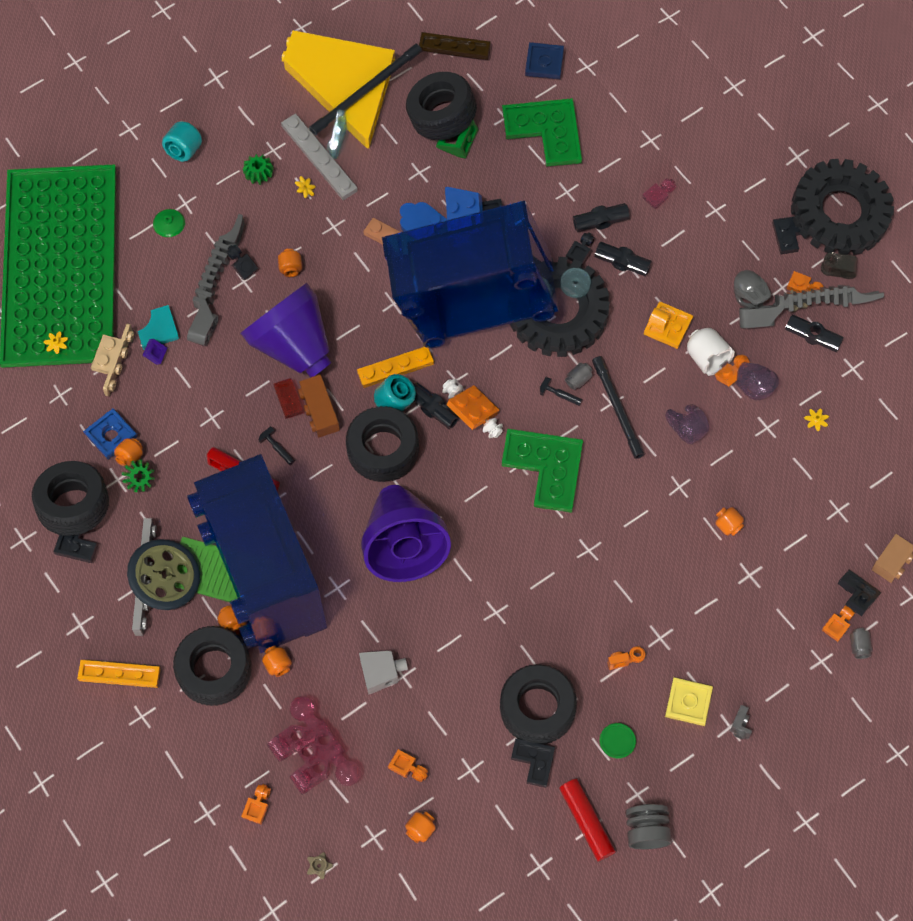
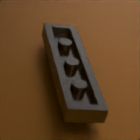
[419,32,491,60]

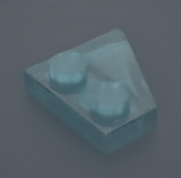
[327,109,347,159]

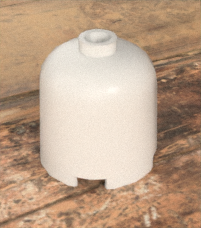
[687,328,735,376]

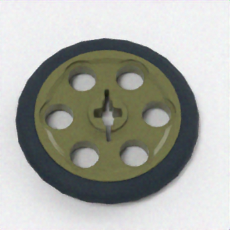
[127,539,200,610]

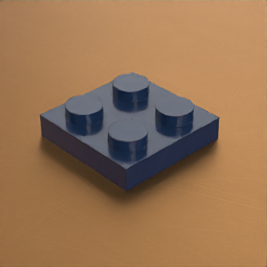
[525,42,564,79]

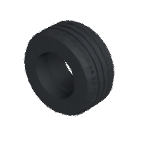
[406,72,477,140]
[346,406,419,482]
[31,461,109,536]
[173,626,252,706]
[500,664,577,744]

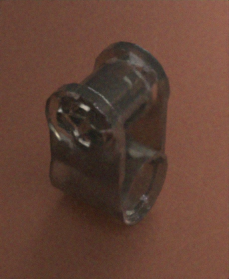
[820,253,858,279]

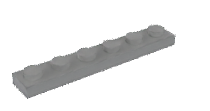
[281,113,358,200]
[132,518,157,636]

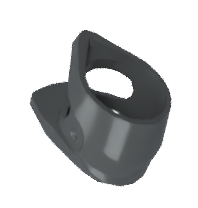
[734,270,771,307]

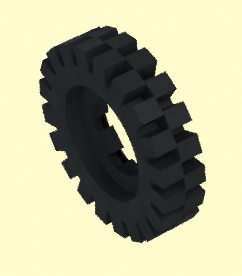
[791,159,894,256]
[508,256,610,357]

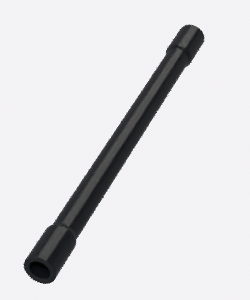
[309,43,422,135]

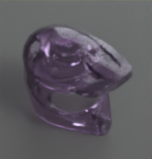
[736,362,779,400]
[665,404,709,445]

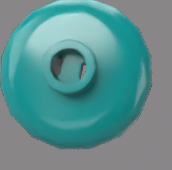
[162,121,202,162]
[374,374,416,412]

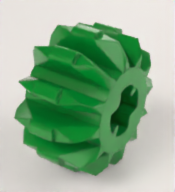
[243,154,274,185]
[121,460,155,492]

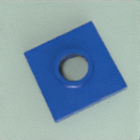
[83,408,137,460]

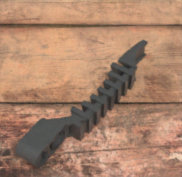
[187,214,245,346]
[739,285,884,328]

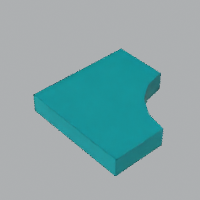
[138,305,179,350]

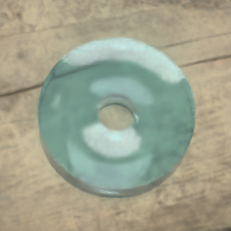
[561,268,591,298]

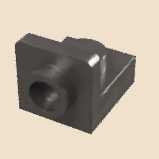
[730,705,752,739]

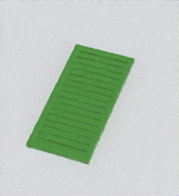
[168,537,282,612]

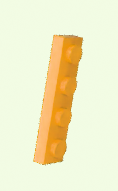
[357,346,434,388]
[77,660,161,688]

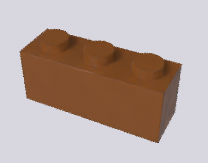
[297,374,340,438]

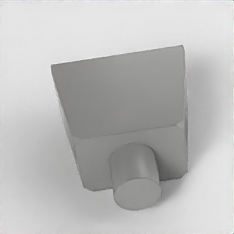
[359,651,408,695]

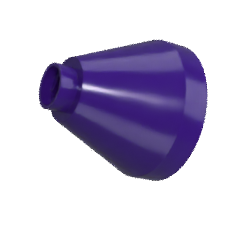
[240,283,332,378]
[361,485,451,582]

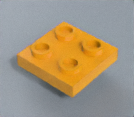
[644,301,693,349]

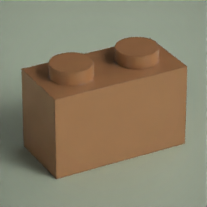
[872,534,913,583]

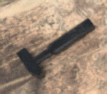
[540,377,583,406]
[258,426,295,465]

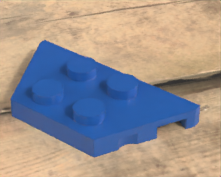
[445,187,484,253]

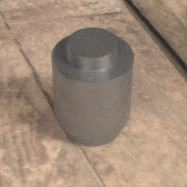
[564,363,593,390]
[850,628,872,659]

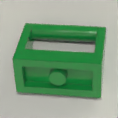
[436,120,478,159]

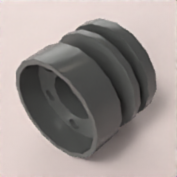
[625,804,672,850]

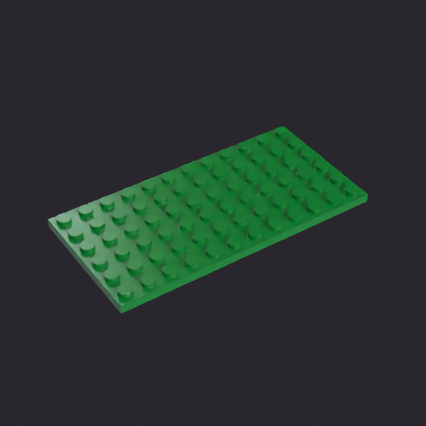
[0,164,116,368]

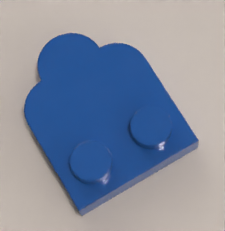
[400,202,448,245]

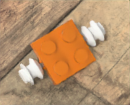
[442,379,503,438]

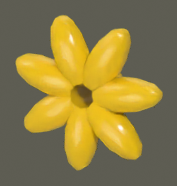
[295,176,316,198]
[44,331,68,354]
[804,409,829,431]

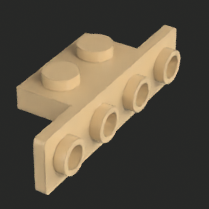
[91,324,134,396]

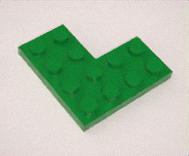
[502,98,582,167]
[502,429,583,513]

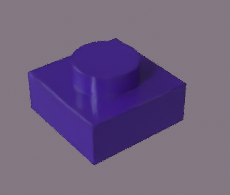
[142,339,167,365]

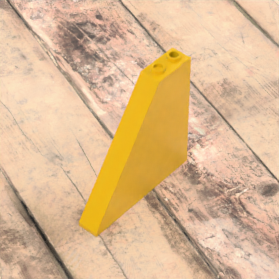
[282,30,395,148]

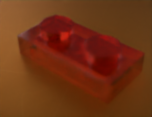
[273,378,303,419]

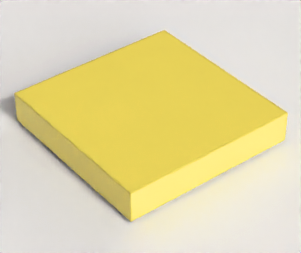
[665,678,713,726]

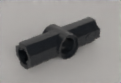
[573,203,630,232]
[594,242,652,277]
[785,314,844,353]
[413,382,460,429]

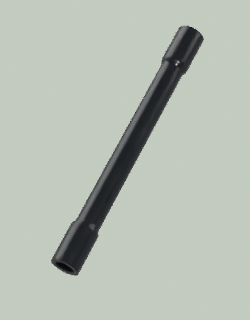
[592,356,645,459]

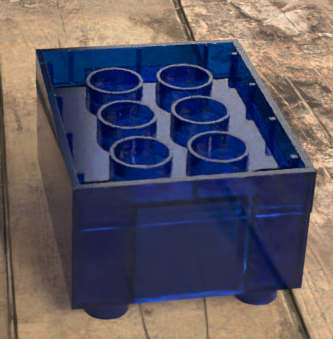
[382,200,559,348]
[187,454,327,653]

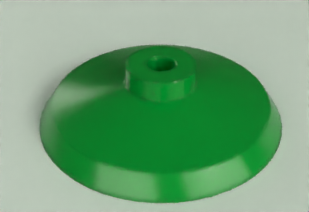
[153,209,185,237]
[599,723,636,759]

